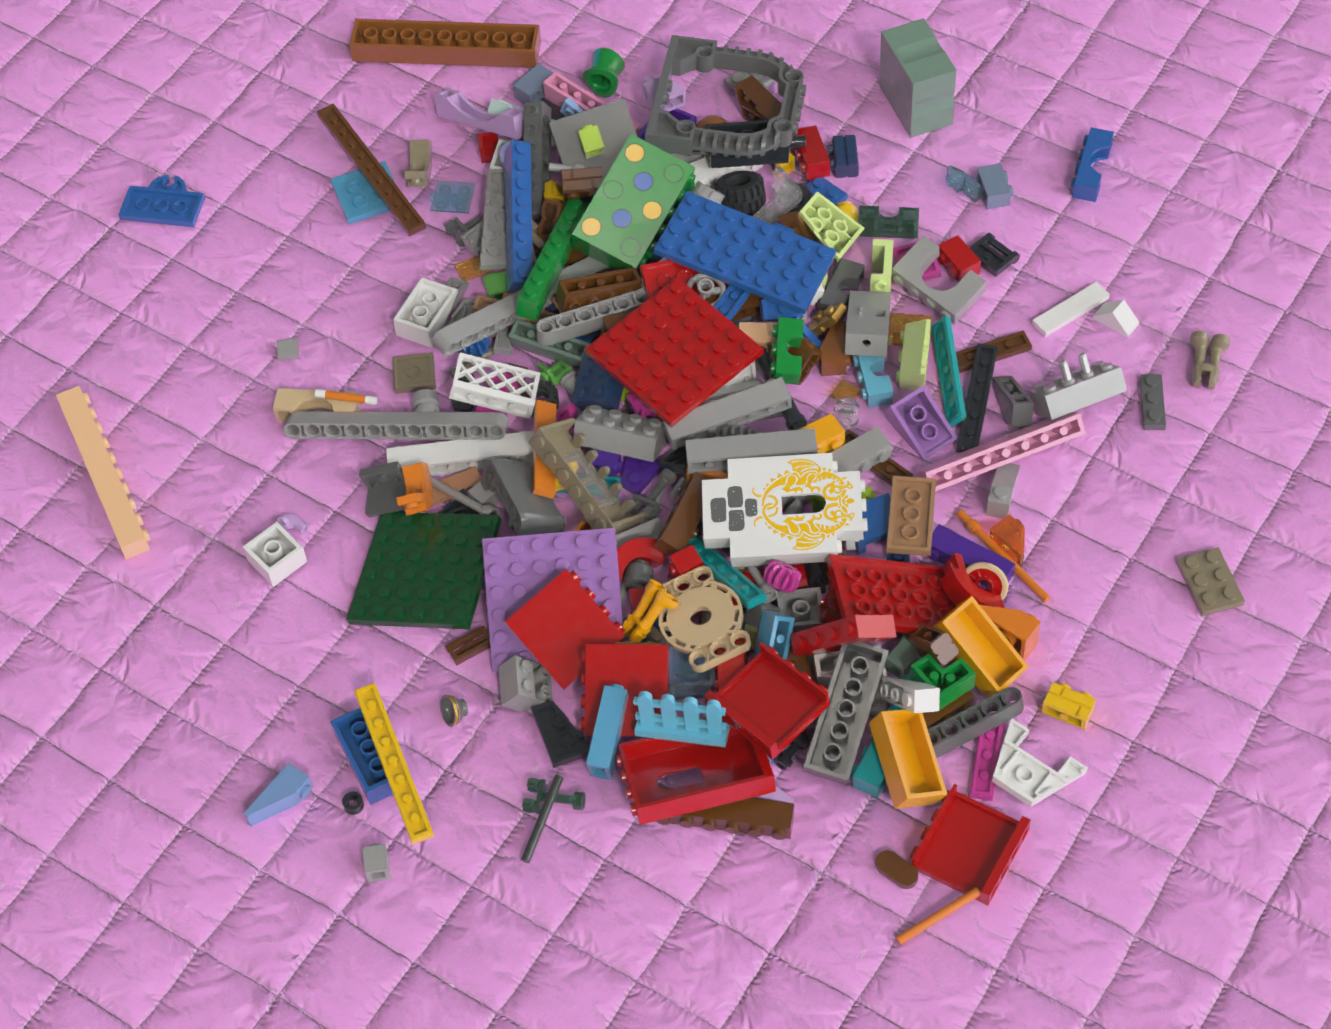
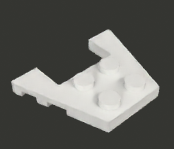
[992,719,1088,807]

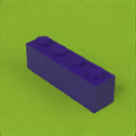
[928,524,1015,589]

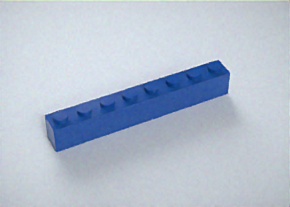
[505,140,533,293]

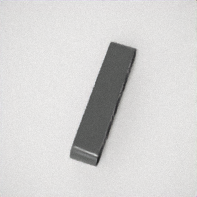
[928,687,1024,758]

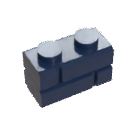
[829,135,859,178]

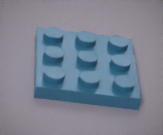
[330,161,395,224]

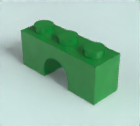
[770,317,804,385]

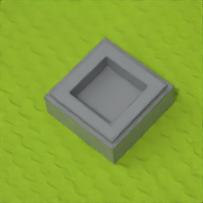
[277,338,299,361]

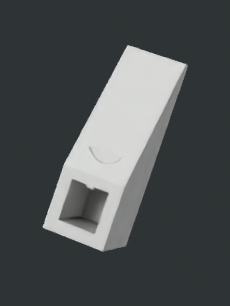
[880,676,940,713]

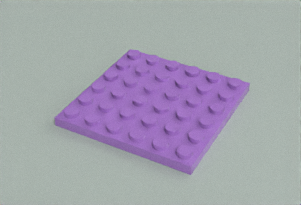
[482,528,624,672]

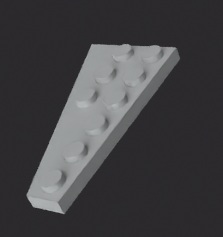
[479,169,537,270]

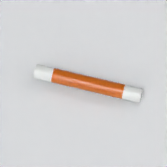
[315,389,377,405]

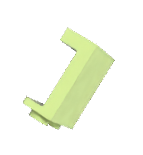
[870,239,893,292]

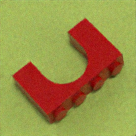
[790,615,897,656]

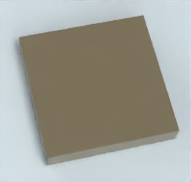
[392,352,436,394]

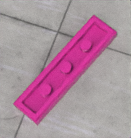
[969,723,1004,801]

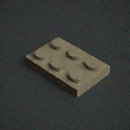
[1176,547,1245,617]

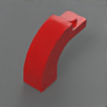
[617,537,666,581]
[940,553,1004,608]

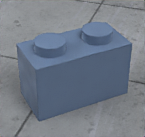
[513,64,553,104]
[976,163,1013,210]

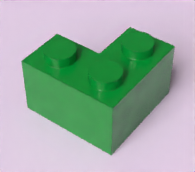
[910,654,976,711]

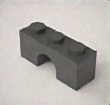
[817,258,865,321]

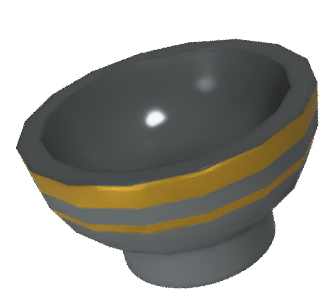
[440,695,468,727]

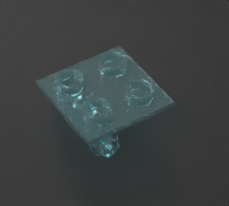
[430,180,475,214]

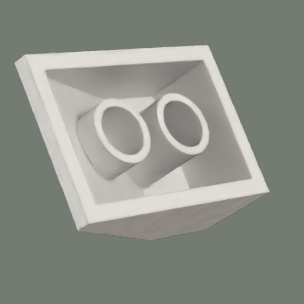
[393,278,458,348]

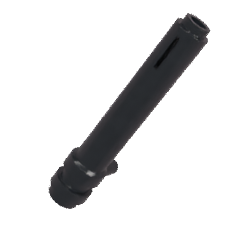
[755,346,807,431]

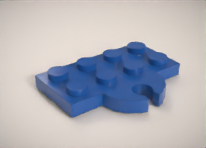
[118,175,205,228]

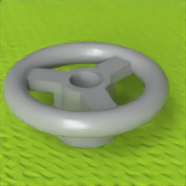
[687,273,726,307]

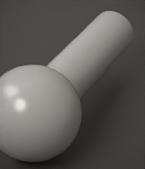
[548,162,586,172]

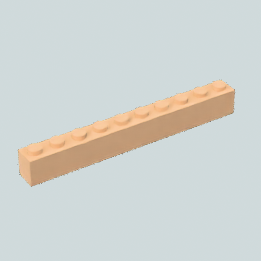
[56,386,151,559]

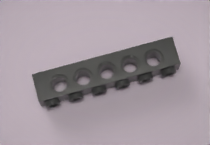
[524,101,551,222]

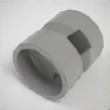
[412,389,440,412]

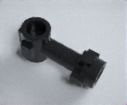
[775,732,811,770]

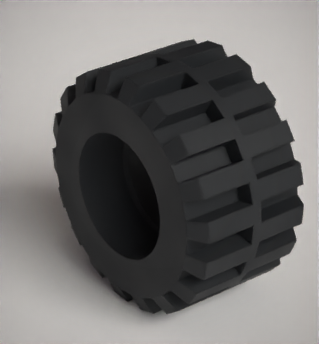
[714,171,766,214]

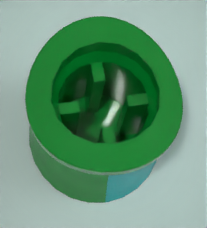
[582,48,625,98]

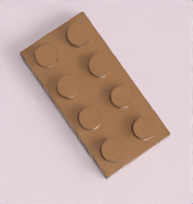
[886,476,936,556]

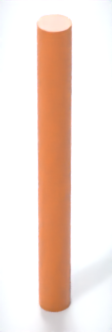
[895,887,981,945]

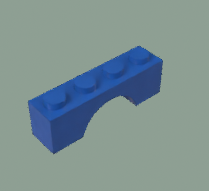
[1070,127,1114,202]

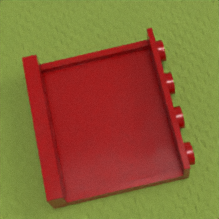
[505,569,626,690]
[704,642,830,760]
[580,644,669,736]
[910,783,1031,906]

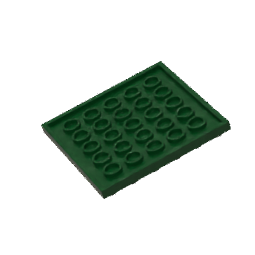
[346,512,502,630]

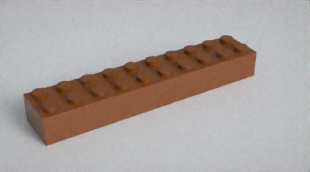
[349,18,541,68]

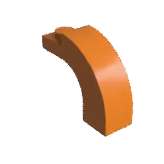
[396,462,433,516]

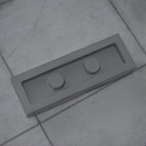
[1140,374,1166,430]

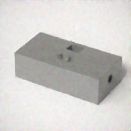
[845,291,891,357]

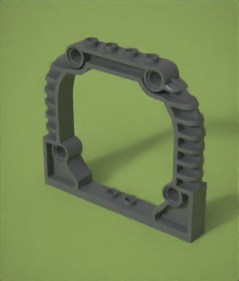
[645,35,807,158]

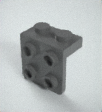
[359,461,406,517]

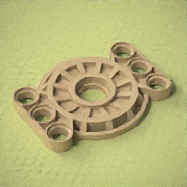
[659,566,751,673]

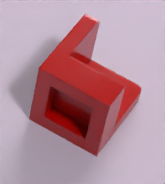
[478,132,499,163]

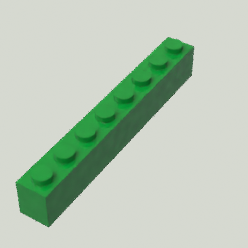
[517,199,589,321]

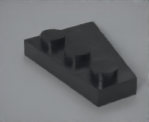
[531,701,591,768]

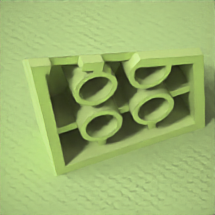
[799,191,865,263]
[896,319,931,391]

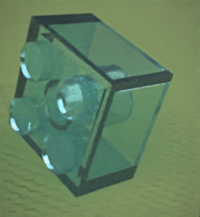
[669,648,716,700]

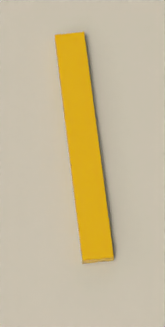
[354,683,434,845]

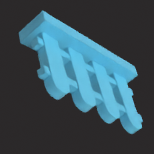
[633,691,730,747]

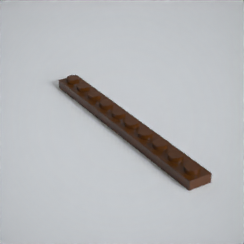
[317,103,426,237]

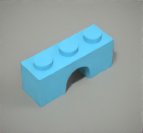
[852,355,893,408]

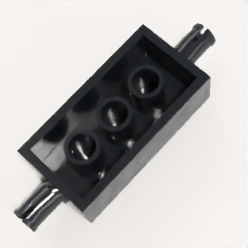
[689,120,806,168]

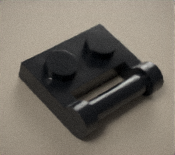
[970,232,1021,277]

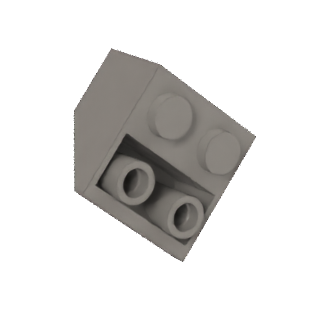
[498,655,553,712]

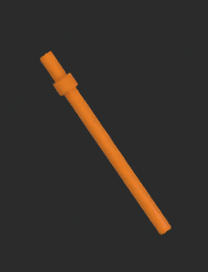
[956,509,1051,603]

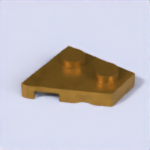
[808,303,847,335]

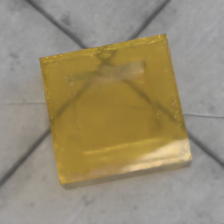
[831,380,860,407]

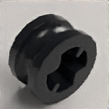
[342,791,364,815]

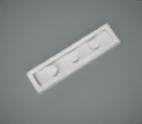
[1032,282,1110,337]

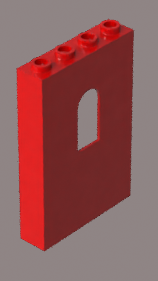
[615,720,776,825]

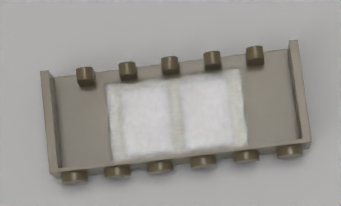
[528,418,647,535]

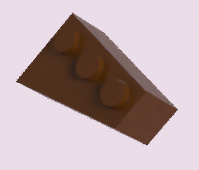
[733,75,782,121]

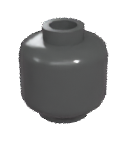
[624,560,654,589]

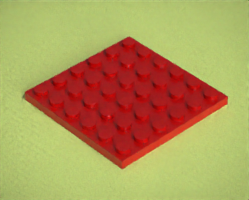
[585,277,764,428]

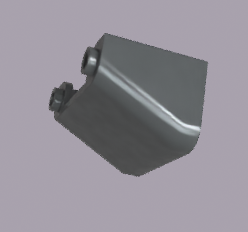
[481,458,566,536]

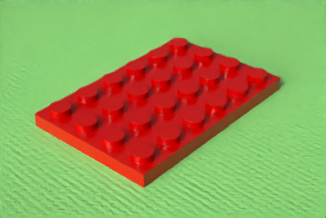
[827,554,956,634]

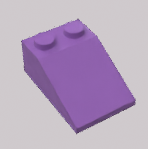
[884,386,958,460]

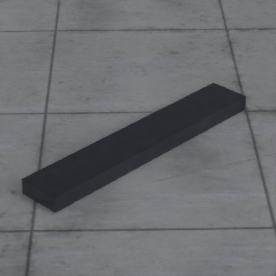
[956,343,998,453]

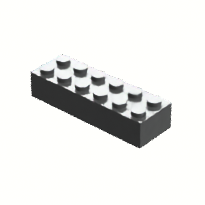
[803,642,889,786]

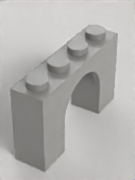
[892,235,987,324]

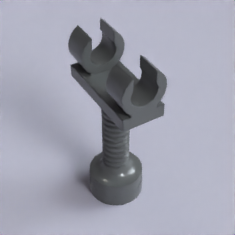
[444,213,484,247]
[629,468,677,520]

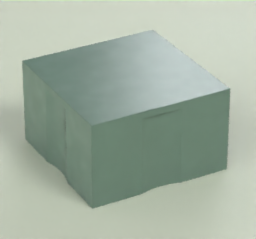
[879,18,957,138]

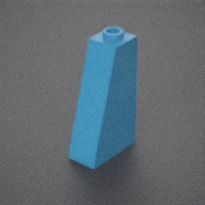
[586,684,629,780]

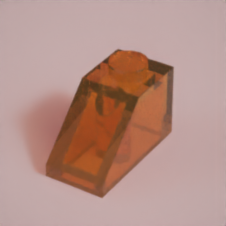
[990,514,1025,567]

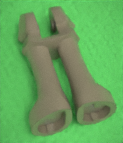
[1190,331,1230,389]

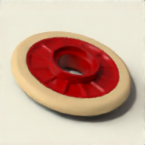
[966,562,1008,600]

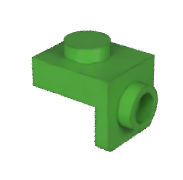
[537,360,573,386]

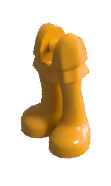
[622,579,680,643]

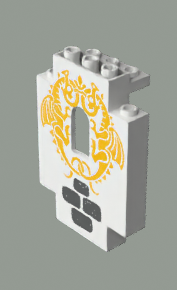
[702,453,868,567]

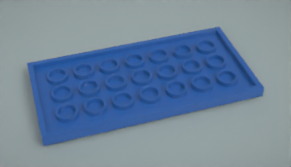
[653,191,837,315]

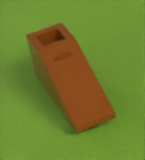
[820,316,850,376]

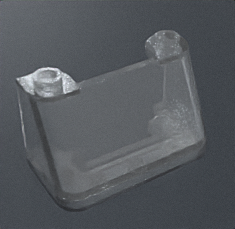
[752,165,803,225]

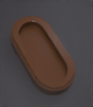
[875,850,918,889]

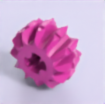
[763,560,802,593]

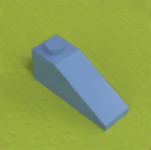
[243,763,313,826]

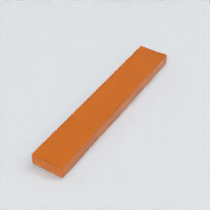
[532,399,556,499]

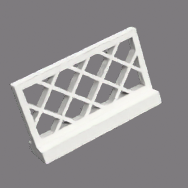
[449,353,540,419]

